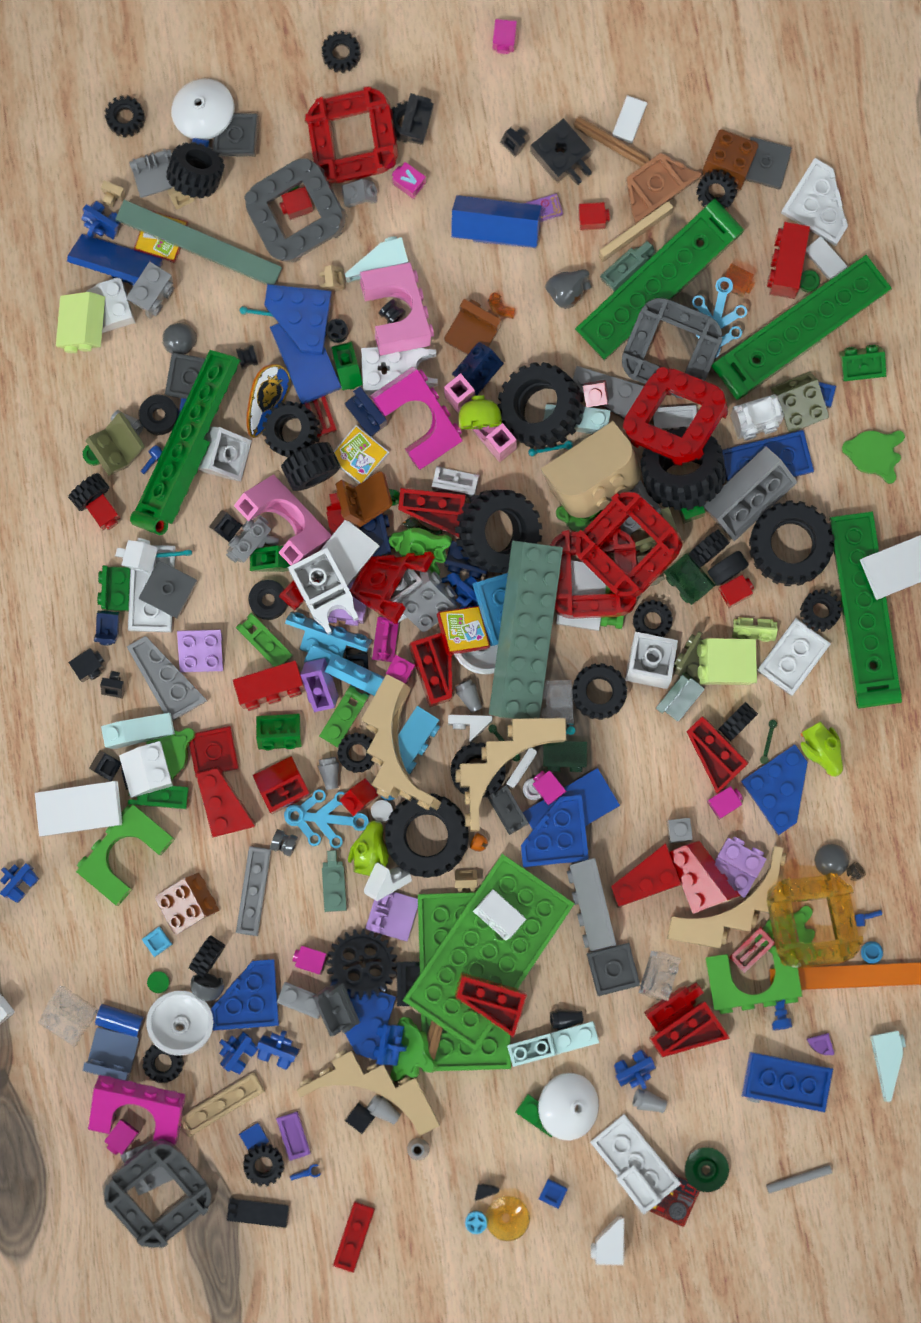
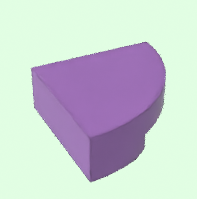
[807,1033,835,1055]

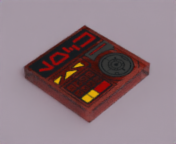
[649,1172,700,1227]

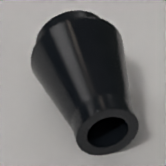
[550,1008,583,1030]

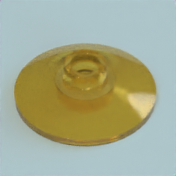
[486,1196,530,1241]

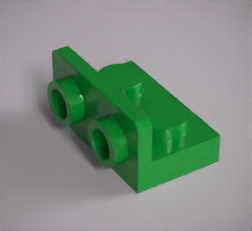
[839,344,887,382]
[97,565,131,612]
[256,714,302,751]

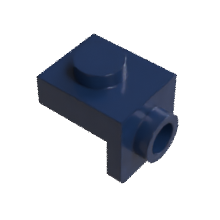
[94,610,120,646]

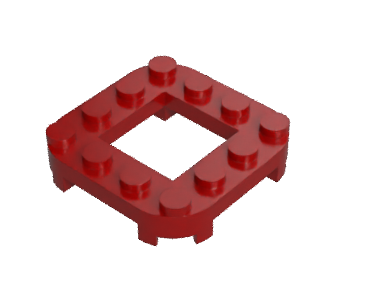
[305,87,398,183]
[623,367,728,465]
[576,492,683,599]
[549,528,638,619]

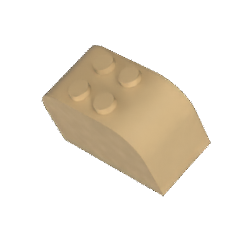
[541,421,641,518]

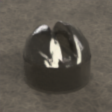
[846,862,866,881]

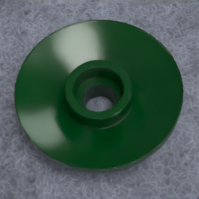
[684,1147,729,1192]

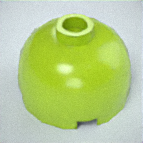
[458,395,502,430]

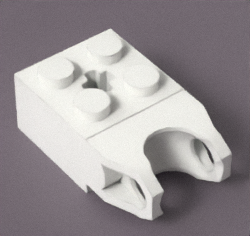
[361,347,438,396]
[730,394,784,441]
[288,548,359,635]

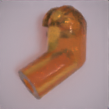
[488,293,516,319]

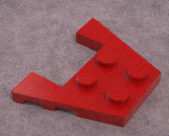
[350,552,435,624]

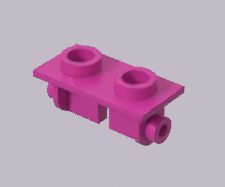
[372,617,399,662]

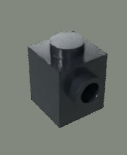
[68,648,105,682]

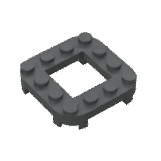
[245,158,347,263]
[622,297,722,399]
[102,1139,211,1248]

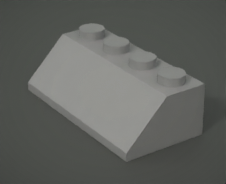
[703,447,797,541]
[567,858,616,951]

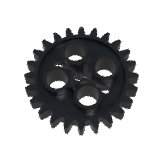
[326,928,397,1000]

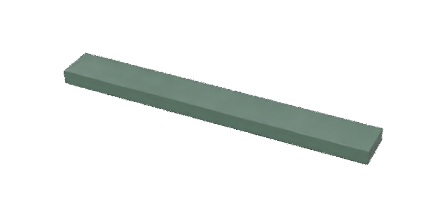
[116,200,282,285]

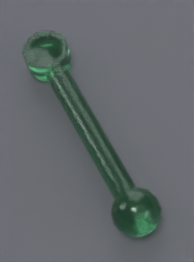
[760,720,777,764]
[488,724,520,762]

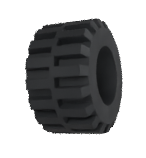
[166,142,224,198]
[262,401,321,458]
[281,442,341,491]
[572,663,627,720]
[451,742,505,798]

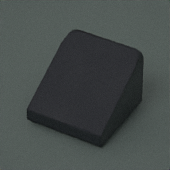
[209,510,242,542]
[346,648,369,670]
[89,750,121,781]
[345,1103,376,1134]
[475,1183,499,1201]

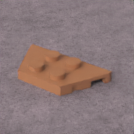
[626,153,702,224]

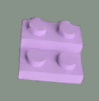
[715,836,767,898]

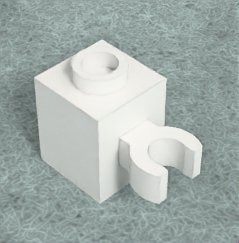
[115,538,158,573]

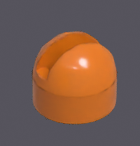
[470,833,488,852]

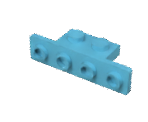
[285,612,372,657]
[304,644,385,696]

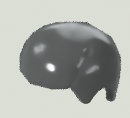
[163,323,197,355]
[814,844,850,877]
[190,973,225,1001]

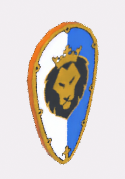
[246,364,291,438]

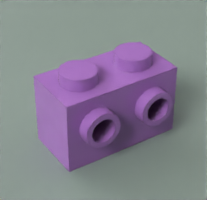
[300,658,339,712]

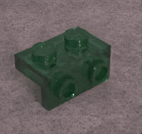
[664,553,716,605]
[543,741,587,772]

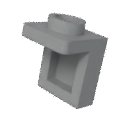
[342,179,377,207]

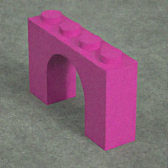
[370,367,463,470]
[88,1075,186,1146]

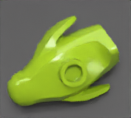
[800,722,843,777]
[348,820,388,876]

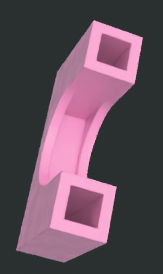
[360,262,434,356]
[444,373,517,463]
[234,474,332,566]

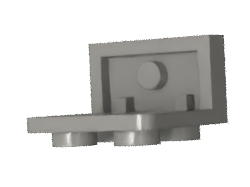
[126,262,174,319]
[399,569,457,632]

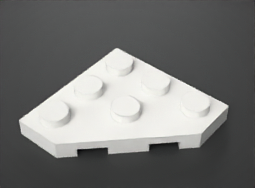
[781,158,848,246]

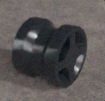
[378,299,406,324]
[326,319,348,344]
[236,344,259,370]

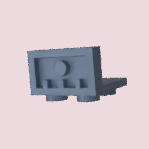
[82,1028,139,1081]

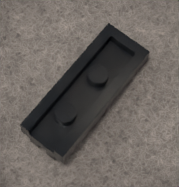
[227,1198,289,1228]

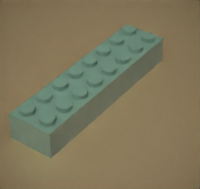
[489,541,563,719]

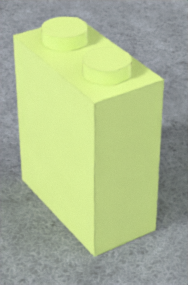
[56,292,105,353]
[697,638,757,685]

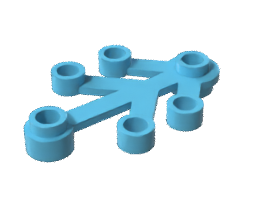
[692,277,748,359]
[284,789,369,849]

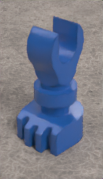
[772,1000,792,1031]

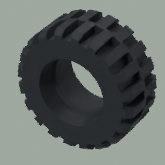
[497,362,584,449]
[641,427,726,511]
[455,490,543,573]
[749,500,835,586]
[385,793,469,878]

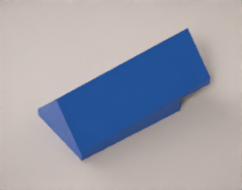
[451,195,542,248]

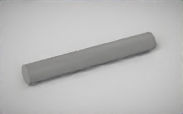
[766,1165,832,1194]

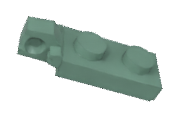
[600,241,656,292]
[322,850,347,912]

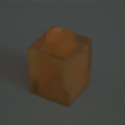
[721,263,755,298]

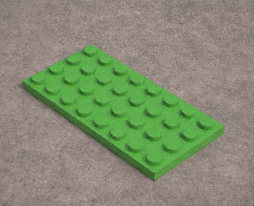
[402,854,575,1051]
[418,893,511,1072]

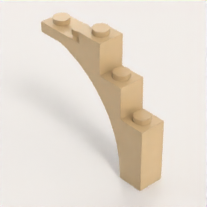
[361,674,441,810]
[455,718,566,832]
[667,846,787,949]
[297,1049,440,1136]

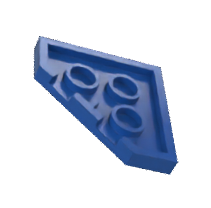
[264,284,332,355]
[741,745,808,835]
[521,795,589,868]
[211,959,279,1031]
[331,981,396,1060]

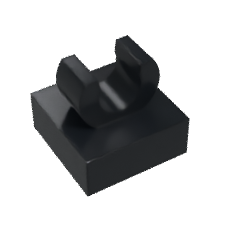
[500,127,527,157]
[100,671,125,699]

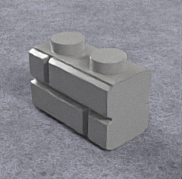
[276,982,321,1019]

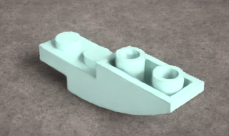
[507,1021,600,1067]

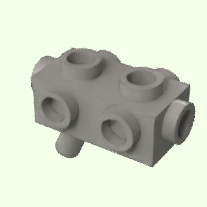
[226,515,279,563]

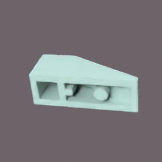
[345,236,408,283]
[543,404,611,434]
[101,713,175,749]
[870,1031,906,1102]

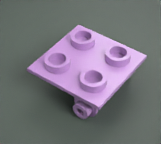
[177,629,223,672]
[365,892,418,942]

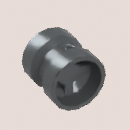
[270,829,298,857]

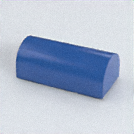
[95,1004,144,1038]

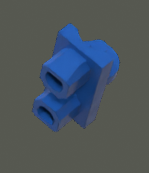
[81,201,120,240]
[454,576,479,609]
[0,863,39,903]
[373,1024,407,1066]
[256,1030,300,1070]
[219,1032,258,1074]
[614,1050,656,1090]

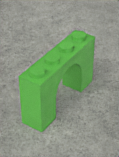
[76,805,175,906]
[706,944,803,1014]

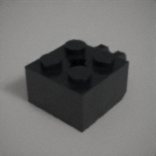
[530,118,592,185]

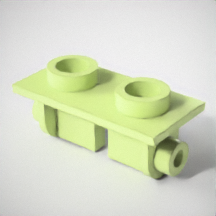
[732,617,778,642]

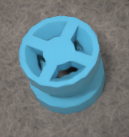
[465,1211,487,1234]

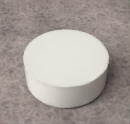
[523,778,541,801]
[371,800,393,822]

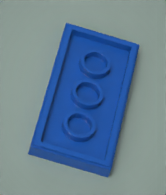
[67,234,163,283]
[270,324,342,405]
[723,430,814,482]
[522,768,620,830]
[742,1052,833,1112]

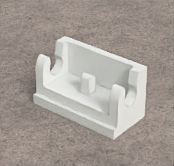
[432,466,479,498]
[473,890,526,941]

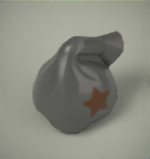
[545,269,592,309]

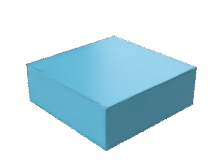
[141,926,173,957]

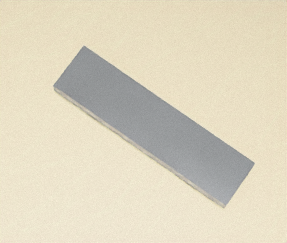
[236,846,271,936]

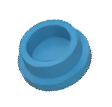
[861,941,883,964]

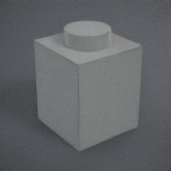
[667,818,693,843]

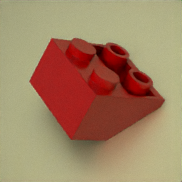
[252,756,311,814]

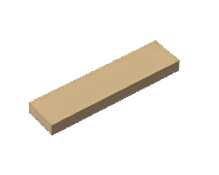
[599,202,673,262]
[181,1072,265,1137]

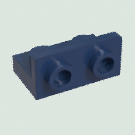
[452,342,504,396]
[345,386,387,437]
[359,513,393,557]
[444,541,488,579]

